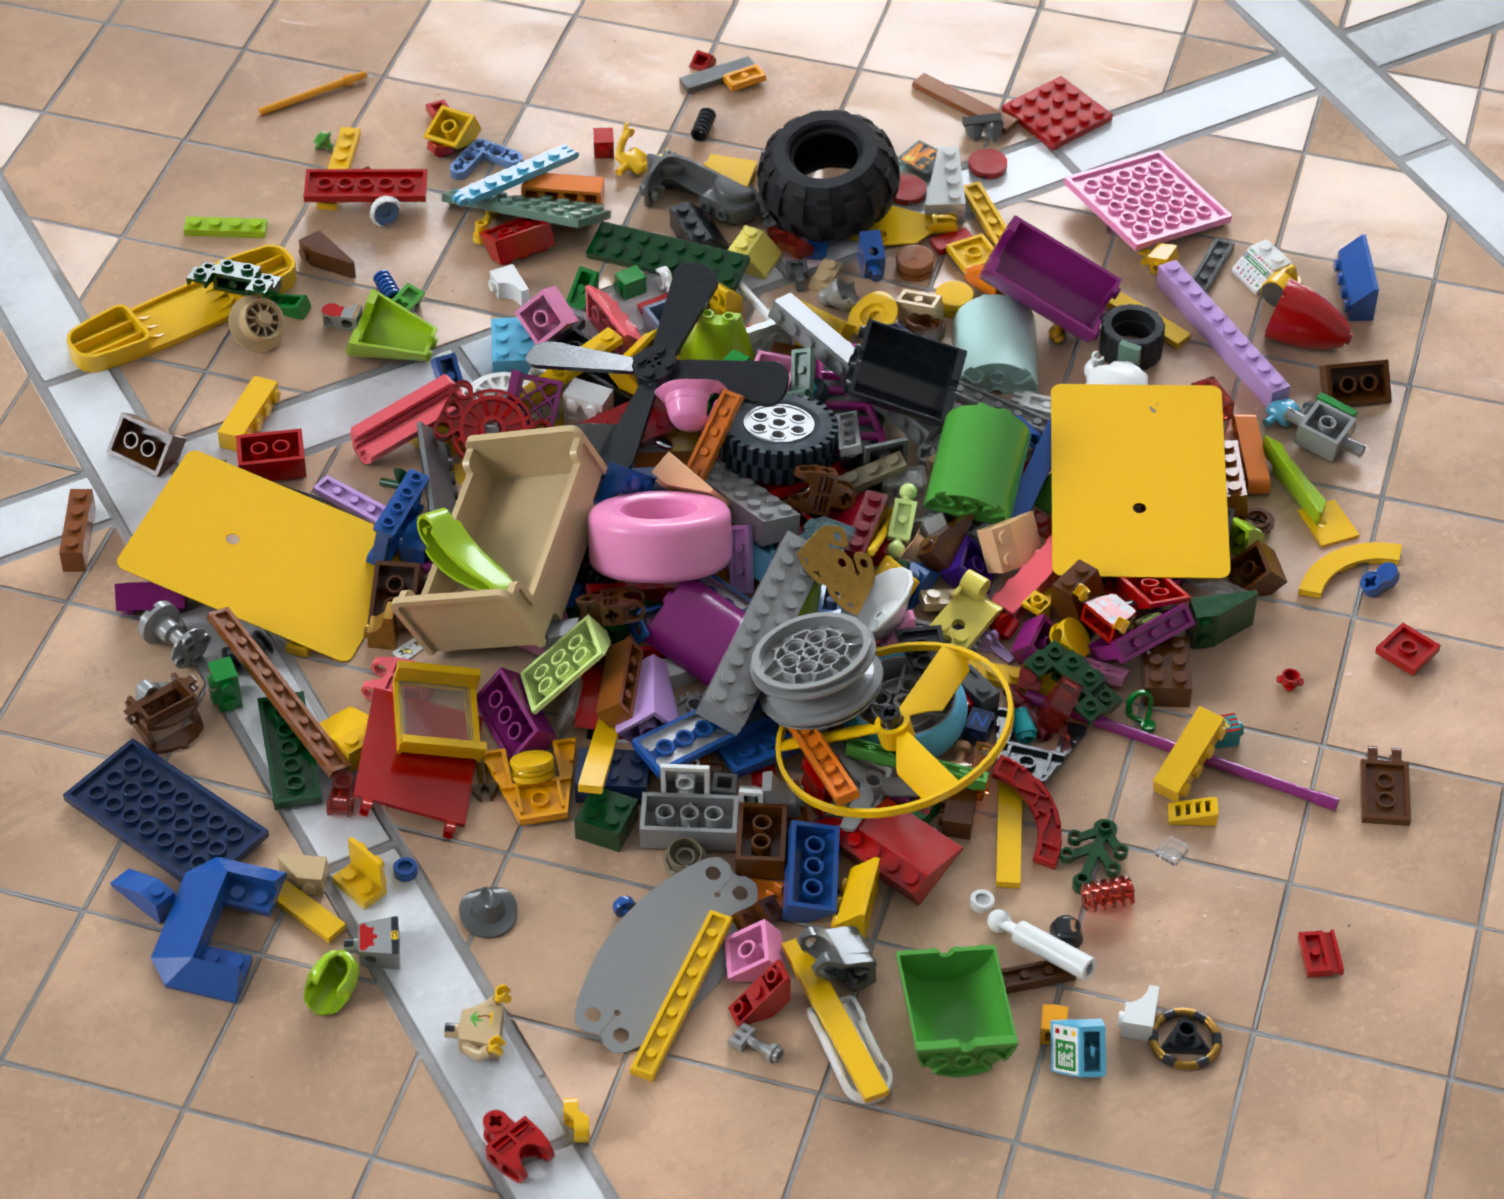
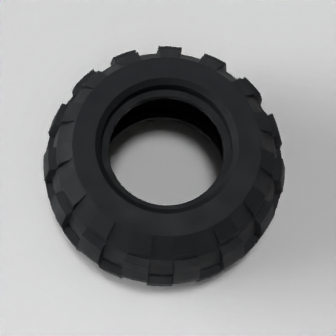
[757,109,900,243]

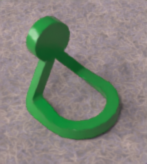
[1125,689,1156,733]

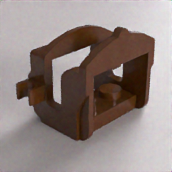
[123,672,204,754]

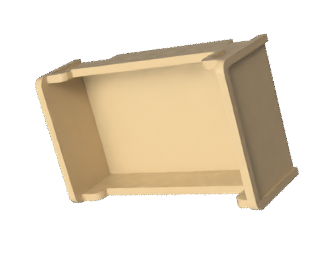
[391,425,608,655]

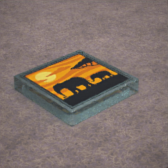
[898,140,938,180]

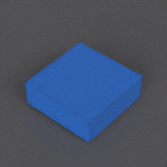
[805,240,828,260]

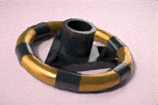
[1148,1008,1222,1070]

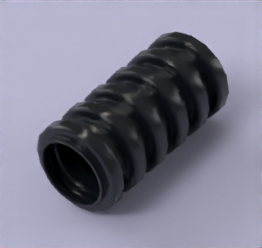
[691,107,716,142]

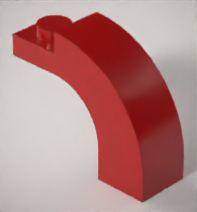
[574,665,604,729]

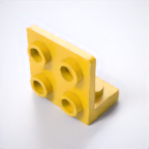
[332,837,387,910]

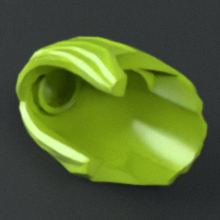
[303,950,359,1016]

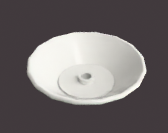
[842,567,914,641]

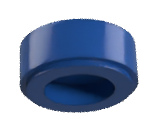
[393,857,418,882]

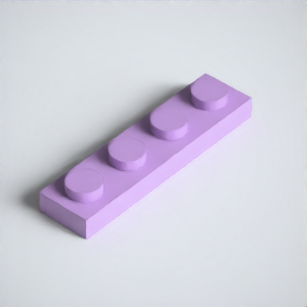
[313,475,386,525]

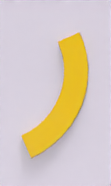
[1298,542,1402,599]

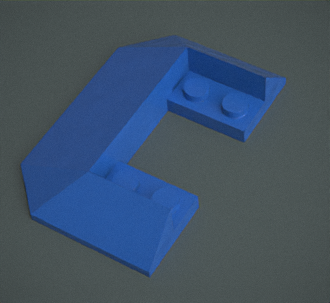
[151,857,287,1004]

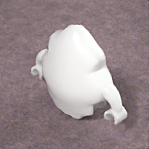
[1084,351,1148,385]

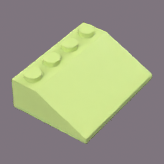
[520,615,611,715]

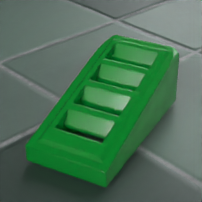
[268,293,311,320]

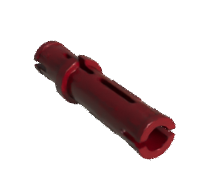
[1003,684,1053,743]

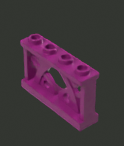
[1088,603,1196,663]

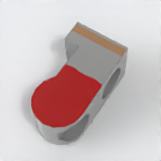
[322,303,363,332]

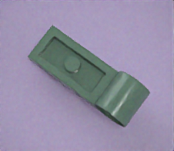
[787,347,815,401]

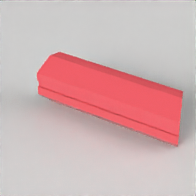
[350,374,466,464]

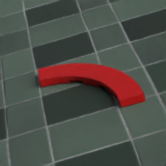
[992,754,1062,870]

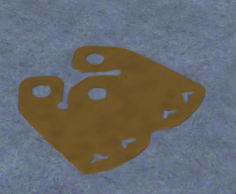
[797,525,875,615]

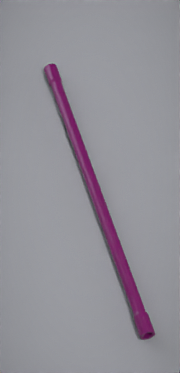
[1025,690,1340,811]

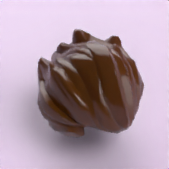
[905,313,946,342]

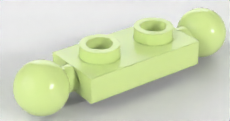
[887,483,917,559]

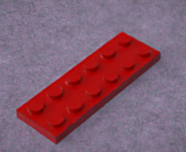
[303,169,428,203]

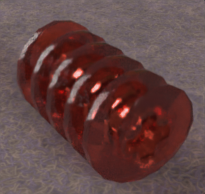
[1080,875,1135,913]

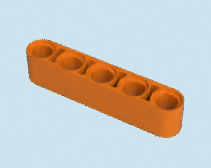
[1232,414,1270,495]

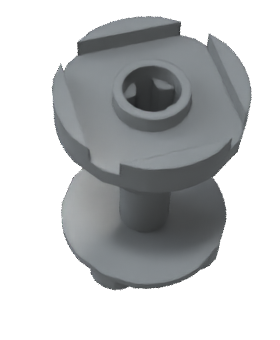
[138,601,211,669]

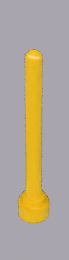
[866,506,894,556]

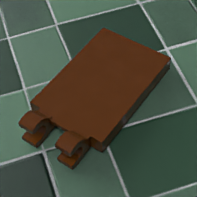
[1360,746,1411,826]

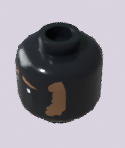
[1049,915,1083,949]

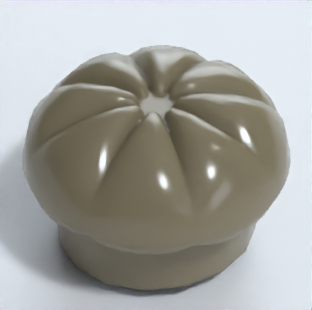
[664,837,707,876]

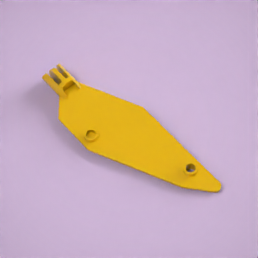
[848,206,958,246]

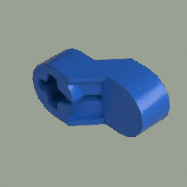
[1360,562,1400,597]

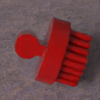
[989,613,1020,640]

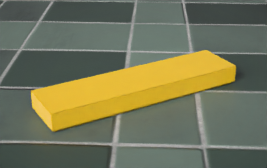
[276,879,347,943]

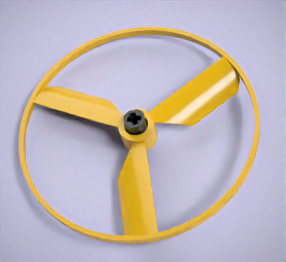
[775,641,1014,818]

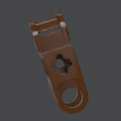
[787,465,856,517]
[576,586,646,627]

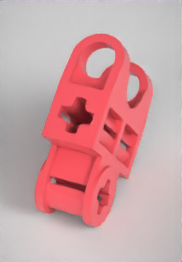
[361,657,434,702]

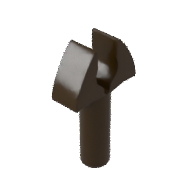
[471,763,498,803]

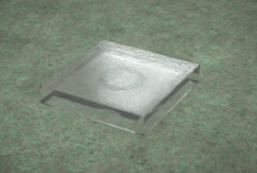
[553,678,584,740]

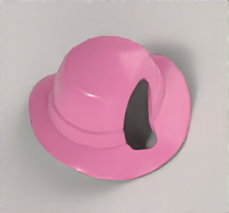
[654,379,728,432]

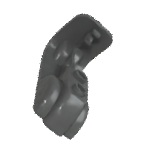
[639,149,760,225]

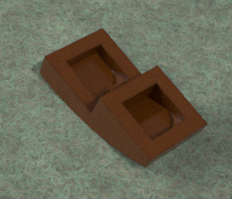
[731,895,783,931]

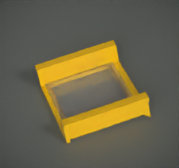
[392,660,487,763]

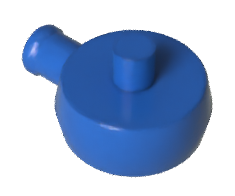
[612,896,637,917]

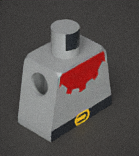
[344,916,401,969]

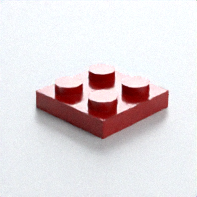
[1375,622,1441,676]

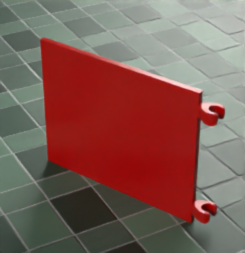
[353,687,483,840]

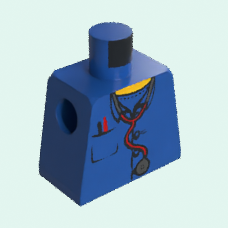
[857,229,886,282]

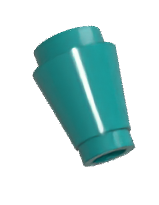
[1014,707,1038,744]

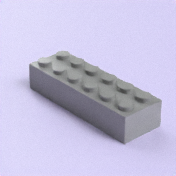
[705,461,801,546]

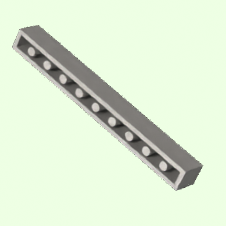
[768,293,943,446]

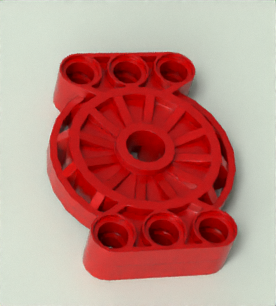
[433,380,552,460]

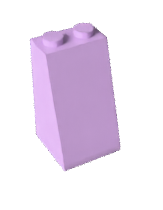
[616,654,679,744]

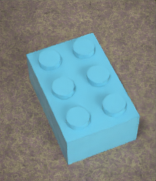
[491,317,535,374]

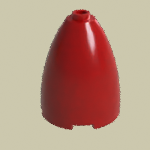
[1264,278,1353,350]

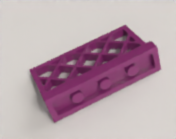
[498,369,563,433]

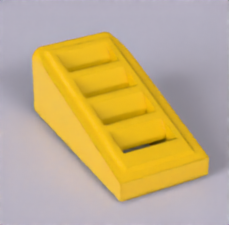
[1167,797,1219,826]

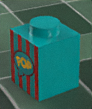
[1214,713,1244,749]

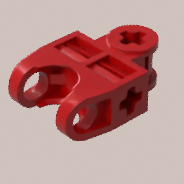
[483,1110,555,1183]

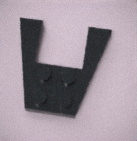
[995,706,1088,787]

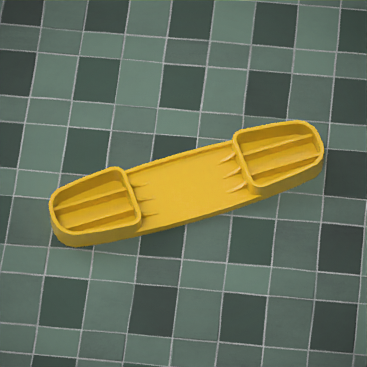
[67,245,297,373]

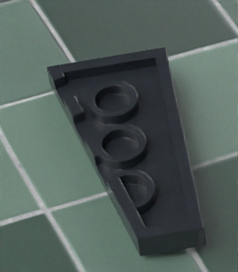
[895,625,955,701]

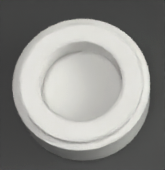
[969,889,995,913]

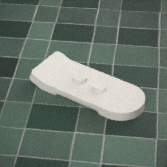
[807,995,893,1104]

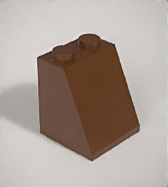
[1049,559,1106,639]

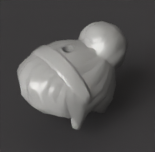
[818,277,860,311]

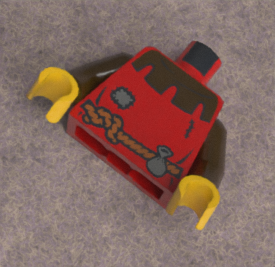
[1073,583,1138,645]

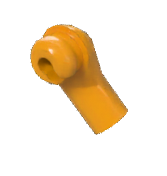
[1048,324,1064,344]

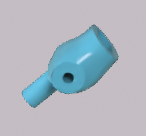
[1262,398,1300,428]

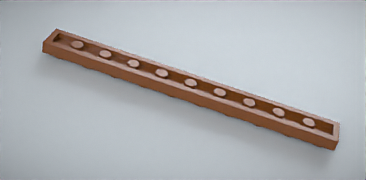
[207,607,352,778]

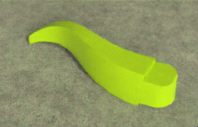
[417,508,513,591]

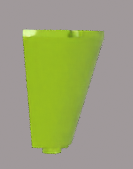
[345,289,439,363]
[679,309,755,361]

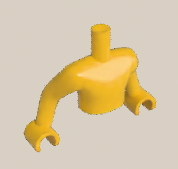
[615,122,668,176]

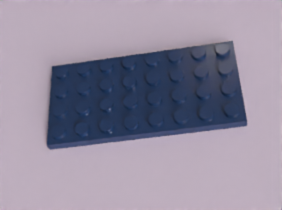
[63,738,269,882]

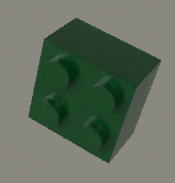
[574,789,638,852]

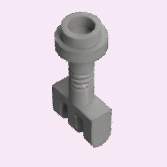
[727,1023,784,1063]

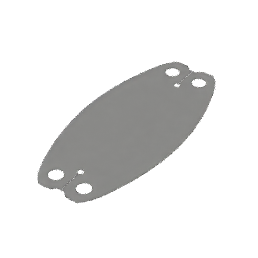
[575,857,758,1053]

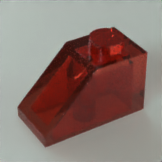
[1037,675,1083,734]

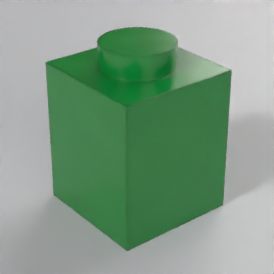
[613,265,647,301]

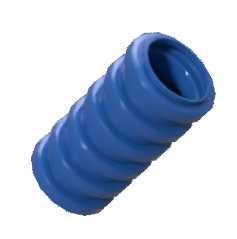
[373,270,400,300]

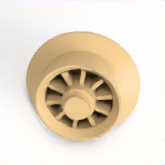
[229,295,284,353]

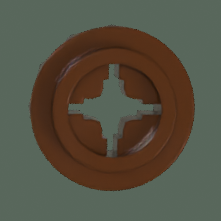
[1239,508,1275,534]

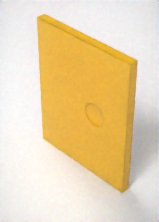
[1297,499,1360,548]

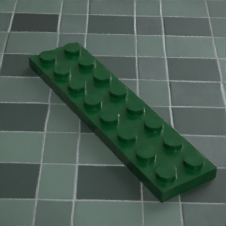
[586,221,751,292]

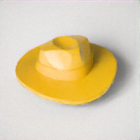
[848,291,898,335]

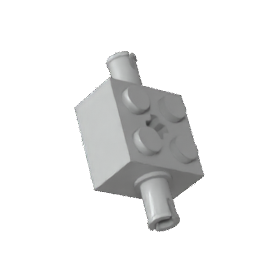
[1283,400,1366,462]

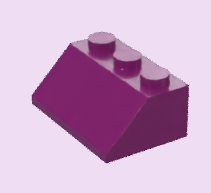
[115,581,188,615]

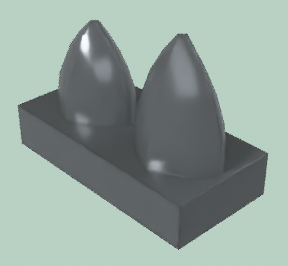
[962,112,1005,143]

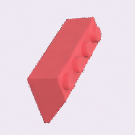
[585,285,642,355]

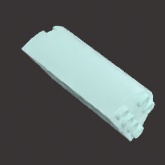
[953,294,1039,395]

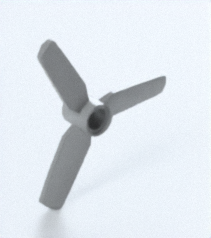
[828,741,919,832]

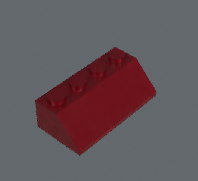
[829,490,889,573]

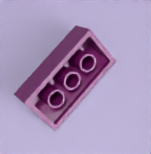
[477,667,557,764]

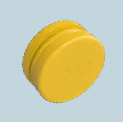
[935,281,974,318]
[1049,617,1090,657]
[510,750,555,785]

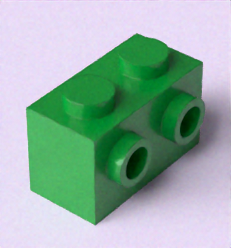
[207,656,243,713]

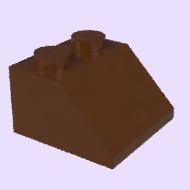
[1228,539,1287,597]

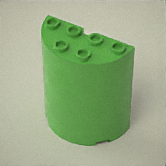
[922,403,1031,525]
[896,945,1018,1077]

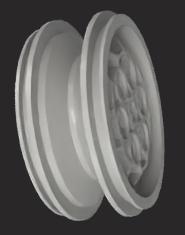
[750,612,883,730]

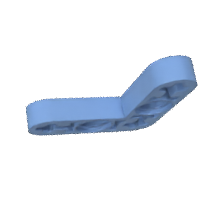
[450,139,523,180]

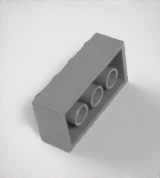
[639,792,739,851]

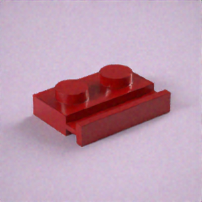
[1297,929,1344,978]

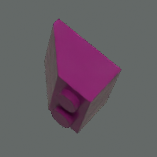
[1009,614,1054,665]

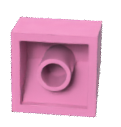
[724,919,785,982]

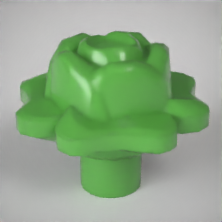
[313,131,334,151]

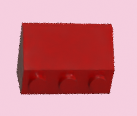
[479,217,555,265]

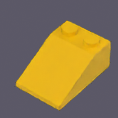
[319,706,368,773]

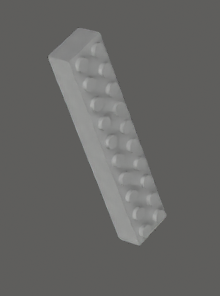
[695,530,818,736]

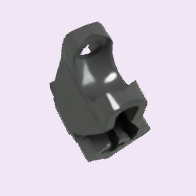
[796,926,877,990]

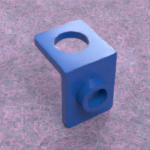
[627,605,661,644]

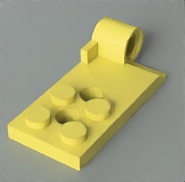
[929,569,1003,650]

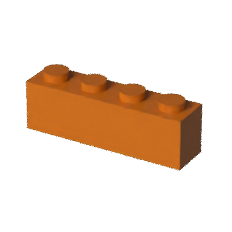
[521,173,605,204]

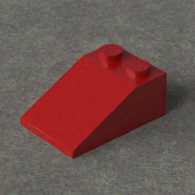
[1118,577,1191,611]

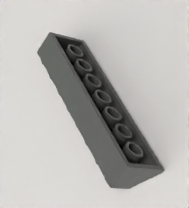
[417,422,458,514]

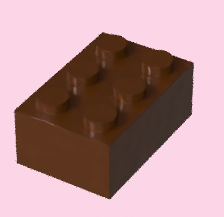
[1140,637,1193,707]
[735,802,787,879]

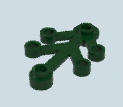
[1059,819,1129,895]

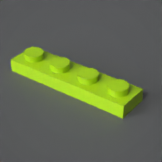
[183,216,268,238]

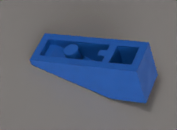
[110,868,176,924]

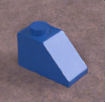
[430,352,463,383]

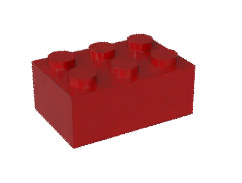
[236,428,307,481]

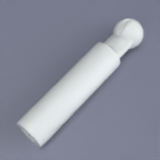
[987,910,1097,981]

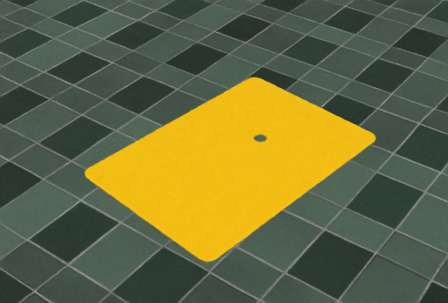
[1051,384,1230,579]
[117,450,405,662]

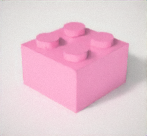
[514,286,579,345]

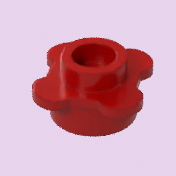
[1276,668,1304,692]

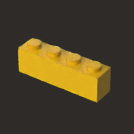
[217,376,281,452]
[1153,706,1227,802]

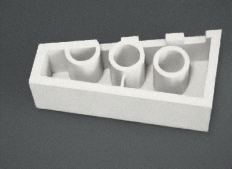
[925,146,966,221]

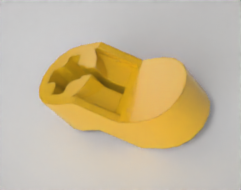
[563,1098,590,1143]

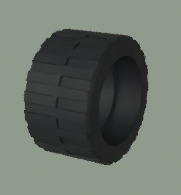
[1099,304,1165,370]

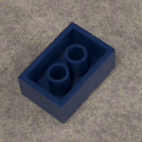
[575,747,651,806]

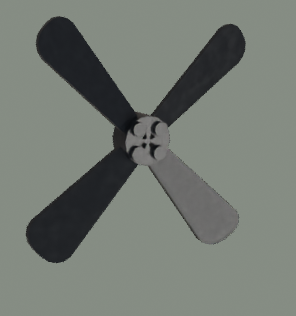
[526,262,789,479]

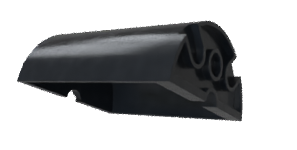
[842,319,967,428]

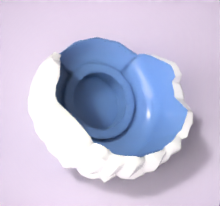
[370,196,401,227]

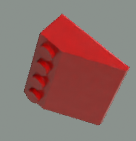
[839,798,963,905]

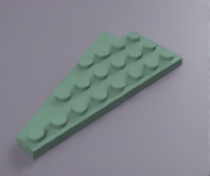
[442,188,611,228]

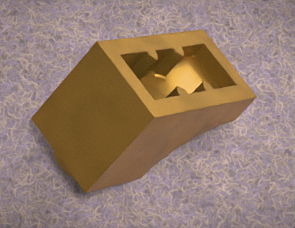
[364,602,400,650]

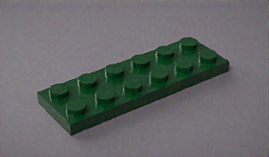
[257,691,323,810]

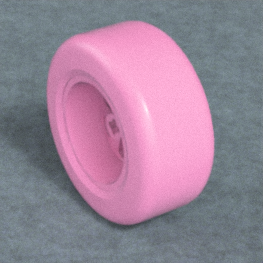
[587,491,732,584]

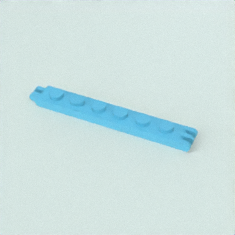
[452,144,579,207]

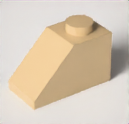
[278,853,329,895]

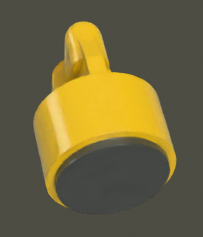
[1261,264,1302,307]

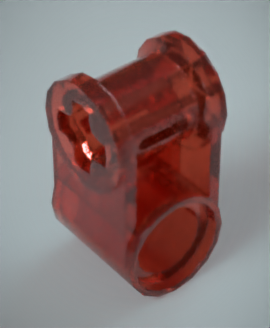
[326,771,355,817]

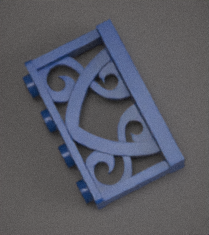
[366,469,430,565]

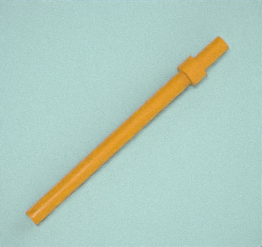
[258,70,368,116]

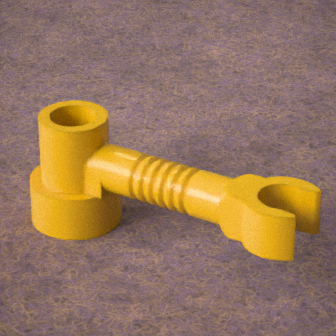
[473,210,499,244]

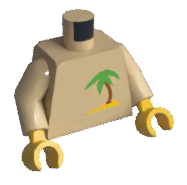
[444,984,512,1062]

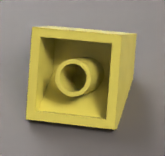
[728,225,782,280]

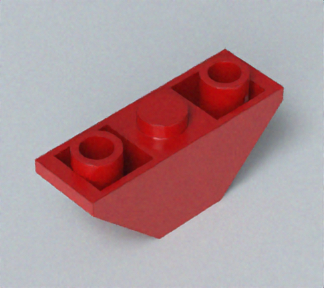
[728,959,791,1027]

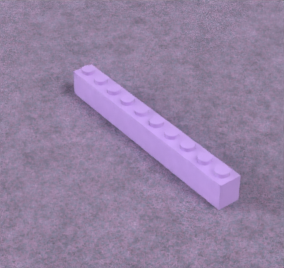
[1156,260,1291,408]

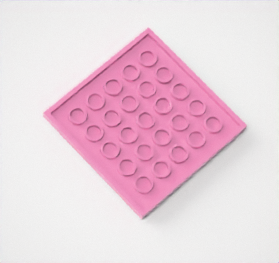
[1063,150,1233,251]

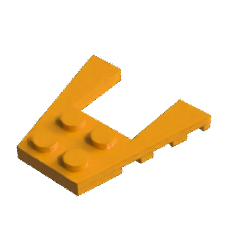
[482,737,576,826]

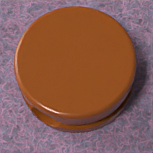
[896,245,934,282]

